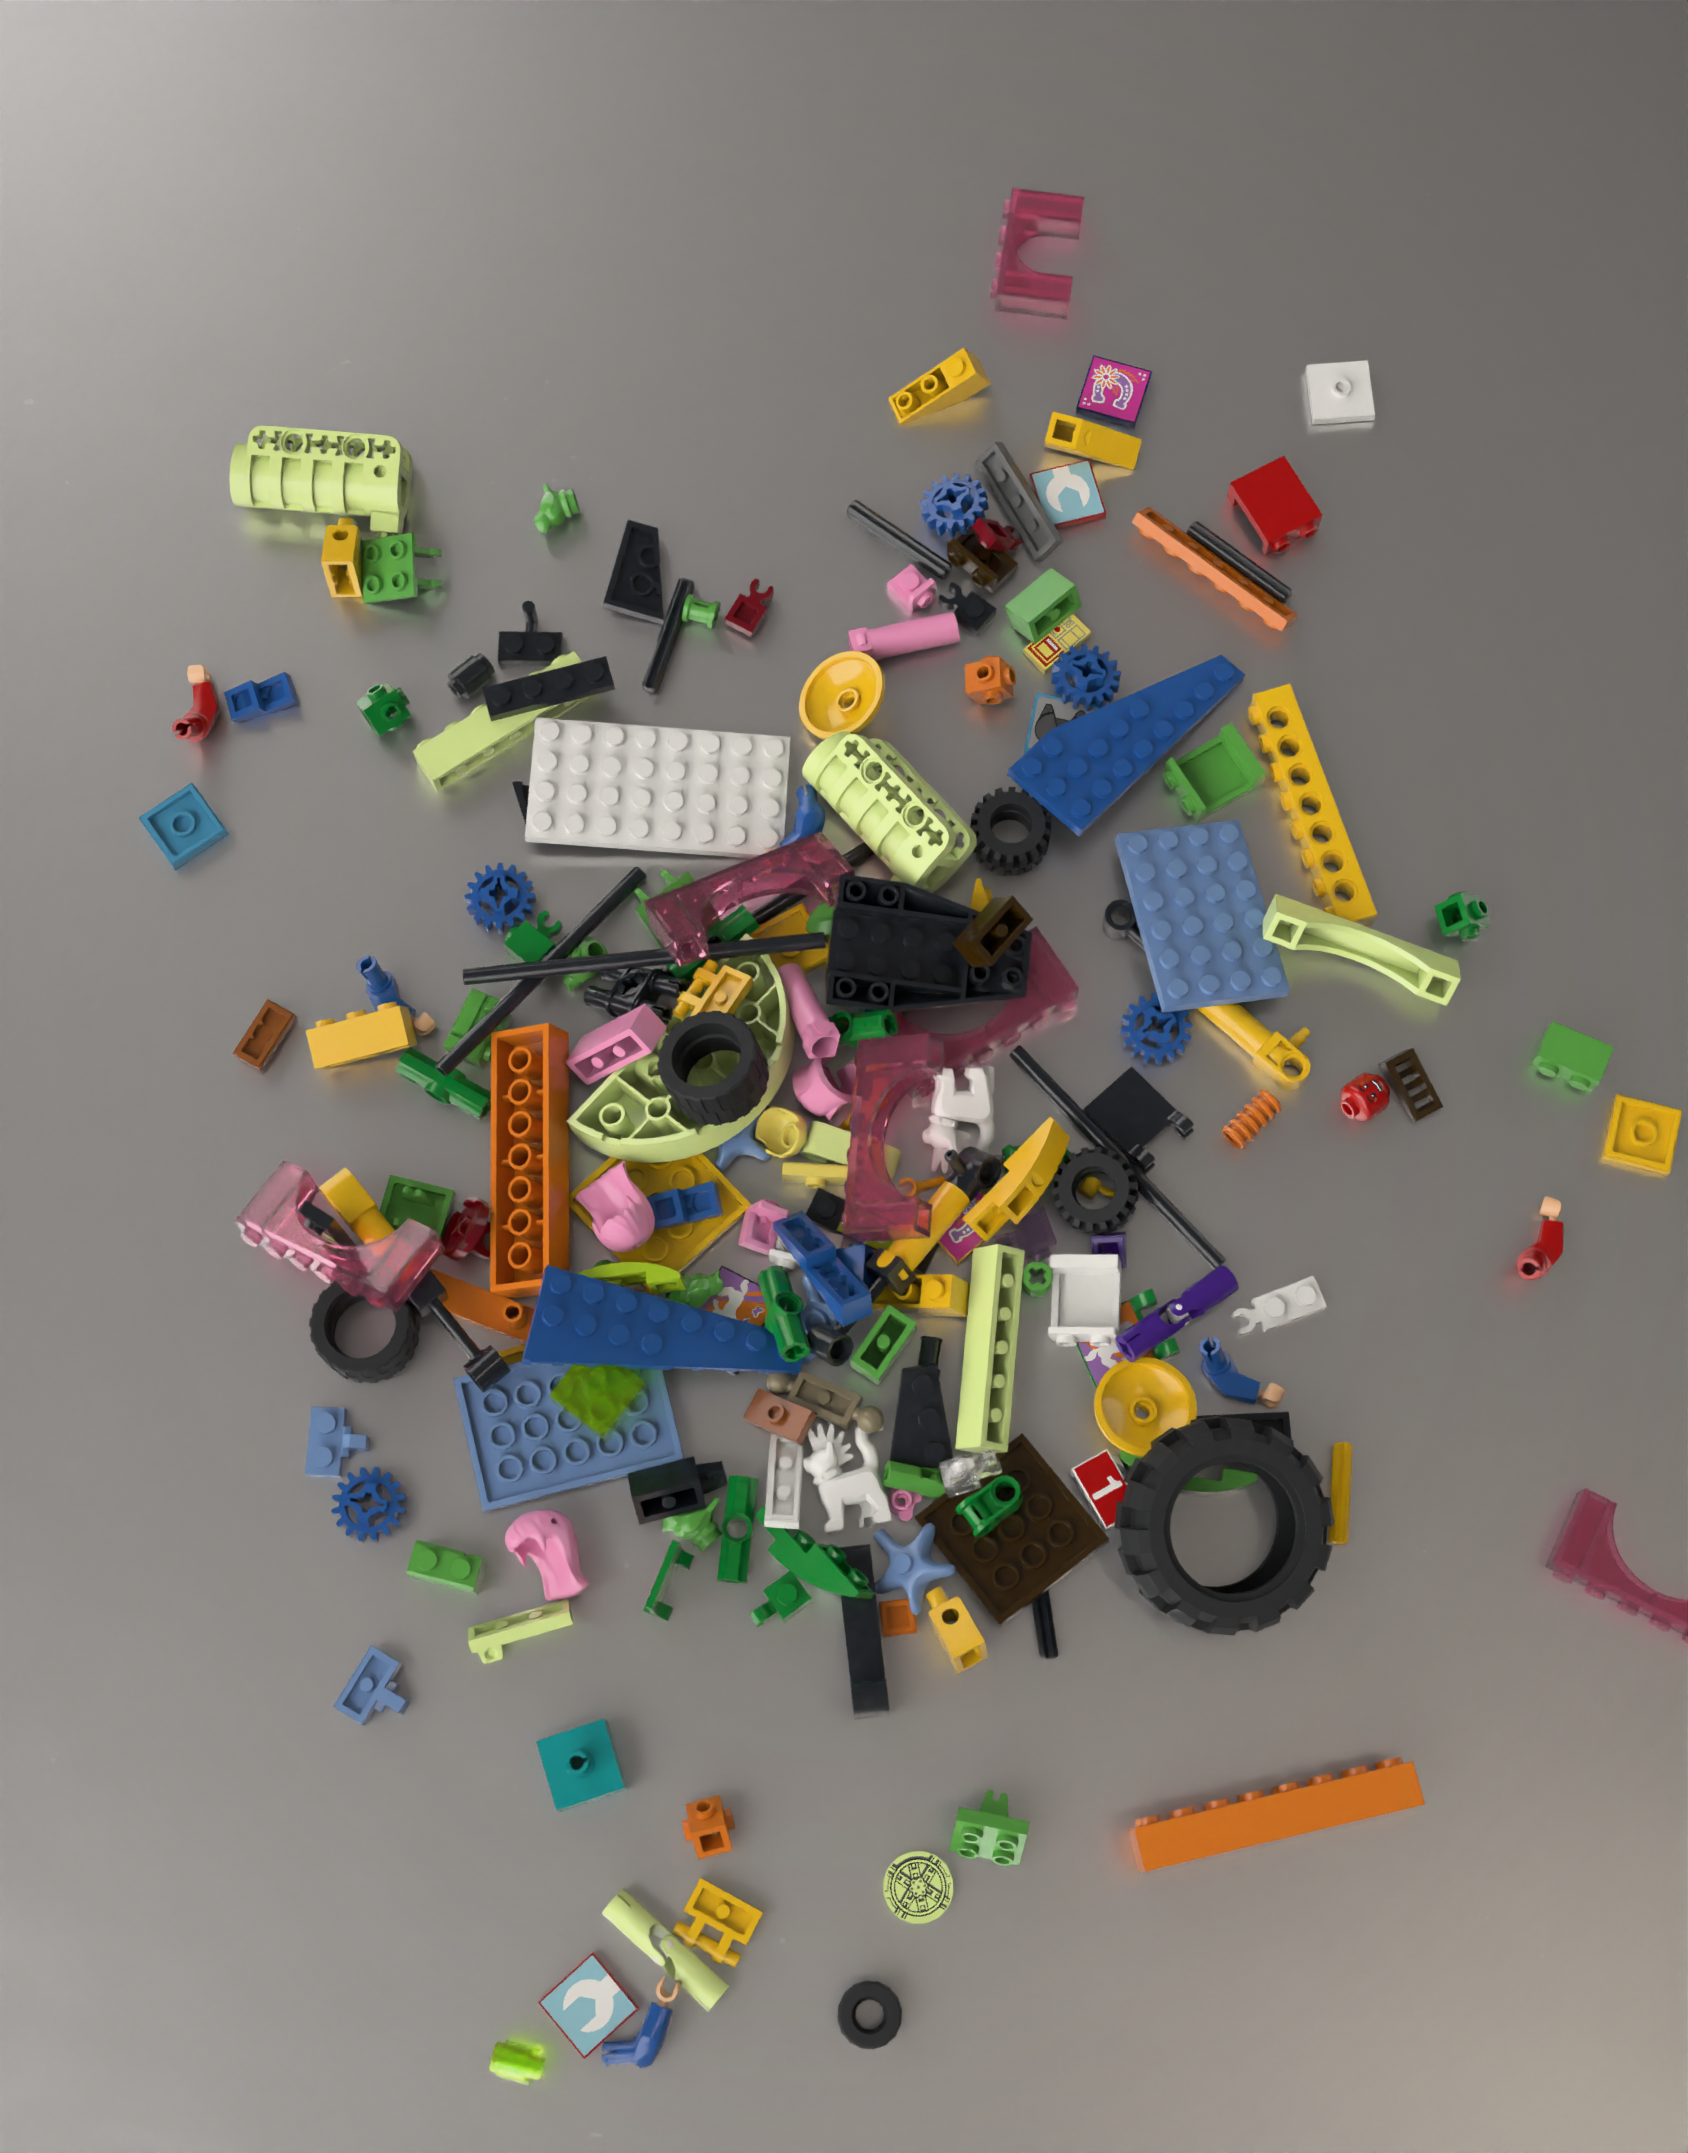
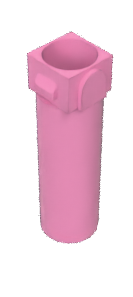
[848,611,960,660]
[773,963,840,1059]

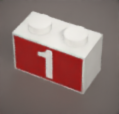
[1069,1449,1128,1533]

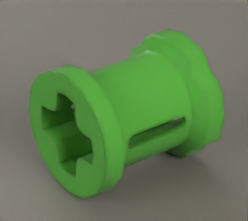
[682,594,720,629]
[1022,1262,1052,1298]

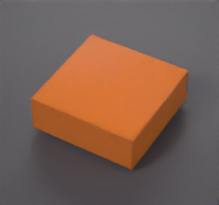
[879,1598,917,1638]

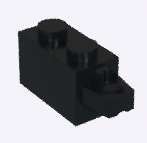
[627,1456,728,1525]

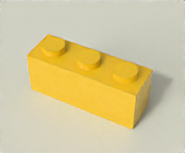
[306,1002,417,1070]

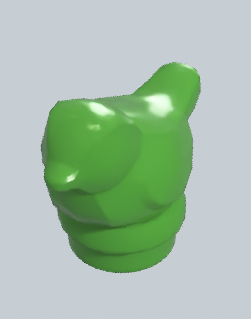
[534,483,580,533]
[562,936,608,991]
[666,1271,724,1308]
[662,1496,722,1551]

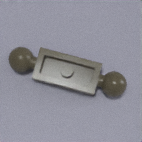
[766,1371,884,1433]

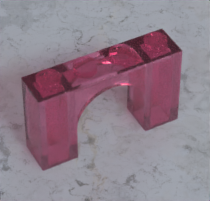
[990,188,1084,319]

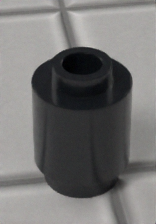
[447,653,495,699]

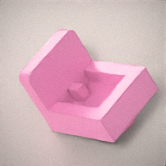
[738,1199,789,1255]

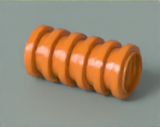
[1222,1090,1282,1149]

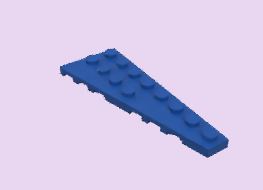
[521,1265,803,1375]

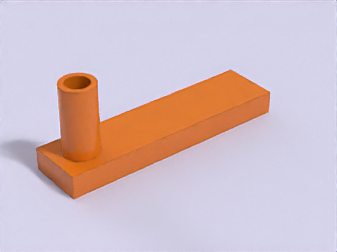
[429,1268,534,1343]

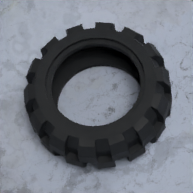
[1115,1416,1334,1636]

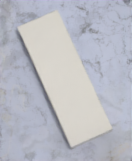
[764,1433,804,1529]

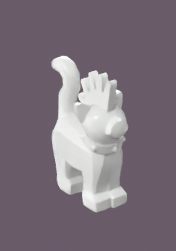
[922,1066,1002,1173]
[803,1424,892,1535]

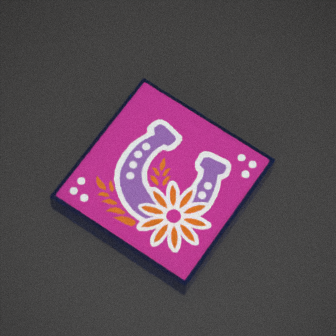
[1076,355,1152,429]

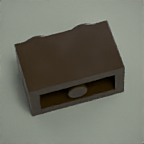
[952,895,1033,968]

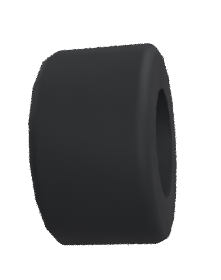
[837,1980,902,2049]

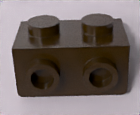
[947,527,1018,593]

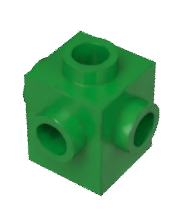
[355,682,411,736]
[1434,891,1491,941]

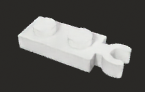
[1231,1275,1327,1336]

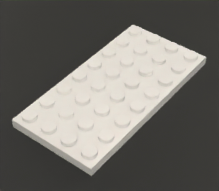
[525,717,791,859]

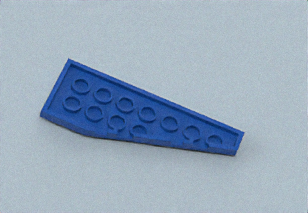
[1007,655,1245,837]

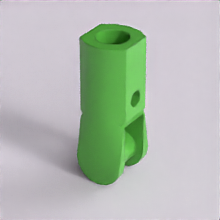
[882,1461,946,1499]

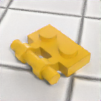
[672,959,754,1020]
[672,1878,764,1968]

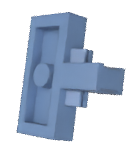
[305,1407,370,1478]
[333,1645,410,1726]

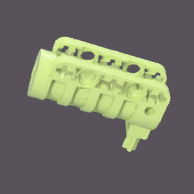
[229,425,413,538]
[802,731,977,893]

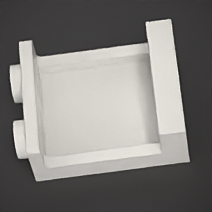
[1048,1254,1122,1347]

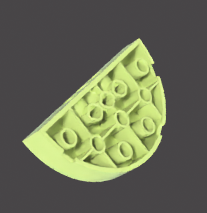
[566,933,795,1163]

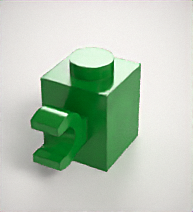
[503,910,563,963]
[749,1571,813,1627]

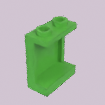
[1163,722,1266,822]

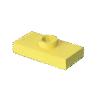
[782,1162,850,1189]

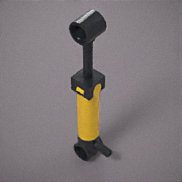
[807,1146,1002,1367]

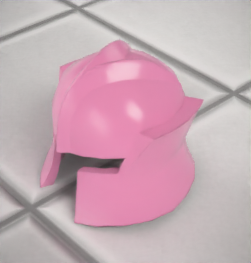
[792,1057,864,1121]

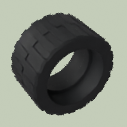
[657,1011,769,1126]
[309,1273,420,1383]

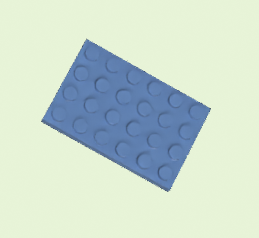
[1115,820,1290,1013]
[453,1361,684,1513]

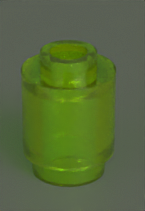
[489,2040,545,2086]

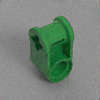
[956,1475,1023,1538]

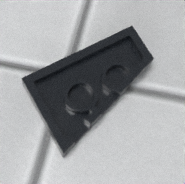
[603,520,664,625]
[889,1362,955,1468]

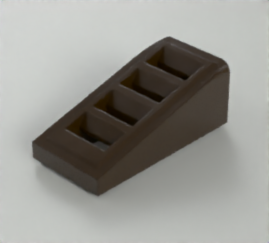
[1378,1048,1443,1122]

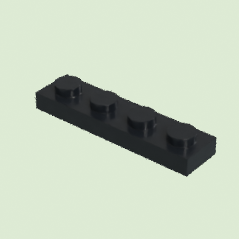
[482,656,615,721]

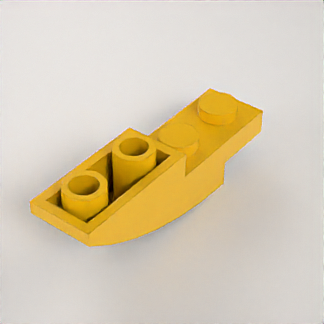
[962,1117,1070,1242]

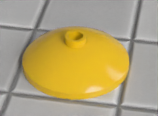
[799,651,885,740]
[1094,1357,1197,1457]

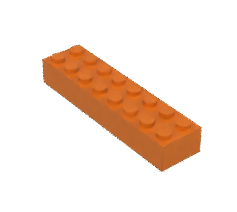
[490,1023,569,1299]
[1128,1757,1425,1872]

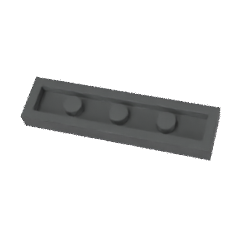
[975,442,1063,561]

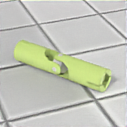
[602,1888,730,2012]

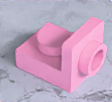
[888,564,936,613]

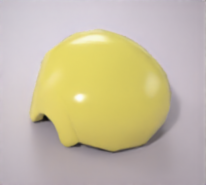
[755,1106,807,1158]

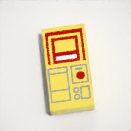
[1023,614,1091,675]

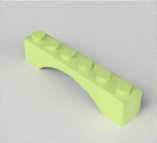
[1263,894,1461,1006]

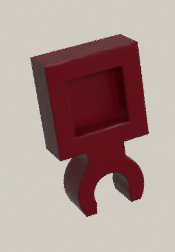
[972,517,1024,552]
[724,578,774,638]

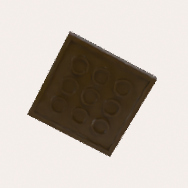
[914,1433,1109,1628]

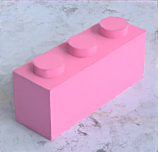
[565,1003,667,1085]

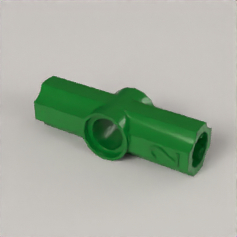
[665,904,760,981]
[828,1009,898,1048]
[396,1047,491,1120]
[758,1266,811,1362]
[717,1476,759,1584]

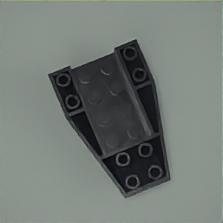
[825,874,1032,1012]

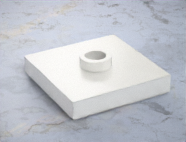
[1305,360,1375,425]

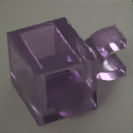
[993,1206,1057,1262]

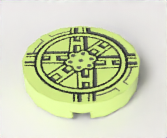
[883,1851,954,1924]

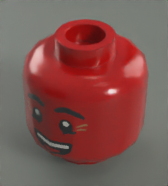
[1340,1072,1390,1122]

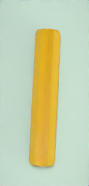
[1328,1442,1353,1545]

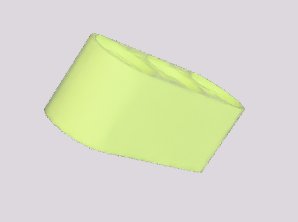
[800,1121,902,1185]

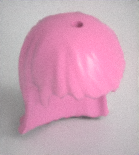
[575,1161,655,1252]
[505,1509,589,1601]

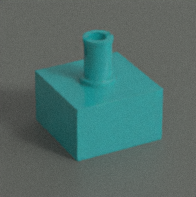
[536,1718,628,1812]

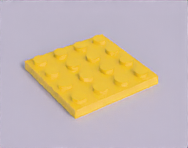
[569,1153,752,1295]

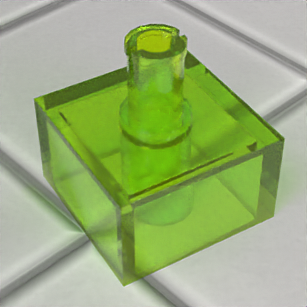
[549,1365,648,1443]

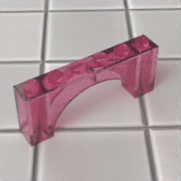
[644,831,855,968]
[875,926,1080,1099]
[841,1033,945,1242]
[234,1160,445,1312]
[1545,1488,1688,1643]

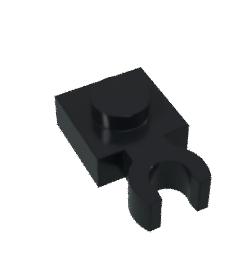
[938,582,997,636]

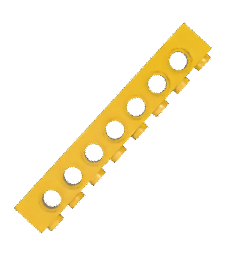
[1248,684,1377,927]

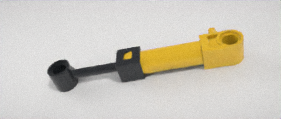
[1102,900,1311,1091]
[318,1167,511,1393]

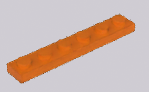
[1132,507,1298,631]

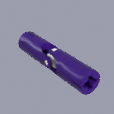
[1115,1265,1239,1362]

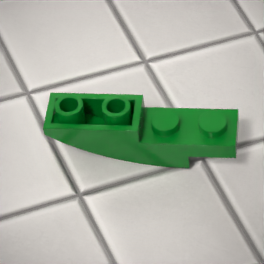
[755,1506,875,1599]

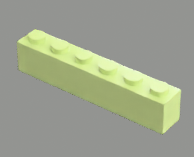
[413,651,593,792]
[955,1244,1025,1455]

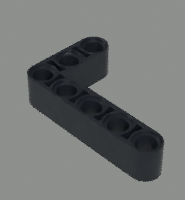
[839,1544,890,1720]

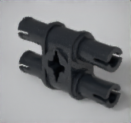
[583,967,689,1025]

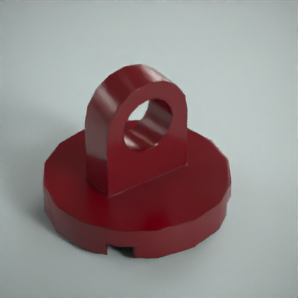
[441,1197,490,1261]

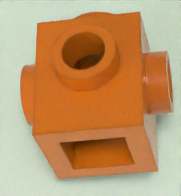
[965,656,1016,705]
[682,1795,735,1859]

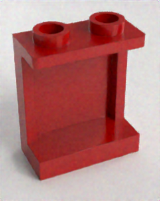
[1227,456,1323,556]

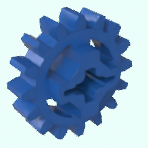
[920,473,989,537]
[1051,644,1121,711]
[464,863,536,934]
[1120,993,1193,1066]
[331,1467,408,1543]

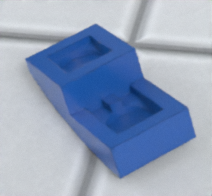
[224,672,298,722]
[646,1181,724,1230]

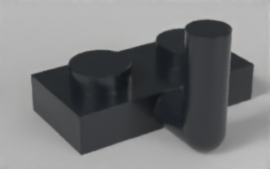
[498,601,563,666]

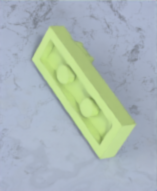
[468,1599,573,1664]

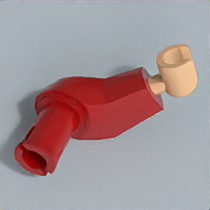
[172,664,220,742]
[1517,1196,1564,1280]

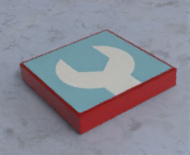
[1029,459,1106,530]
[538,1952,640,2059]

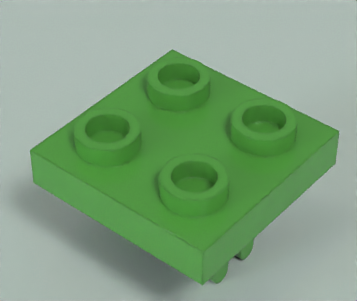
[379,1175,456,1256]
[949,1790,1029,1866]

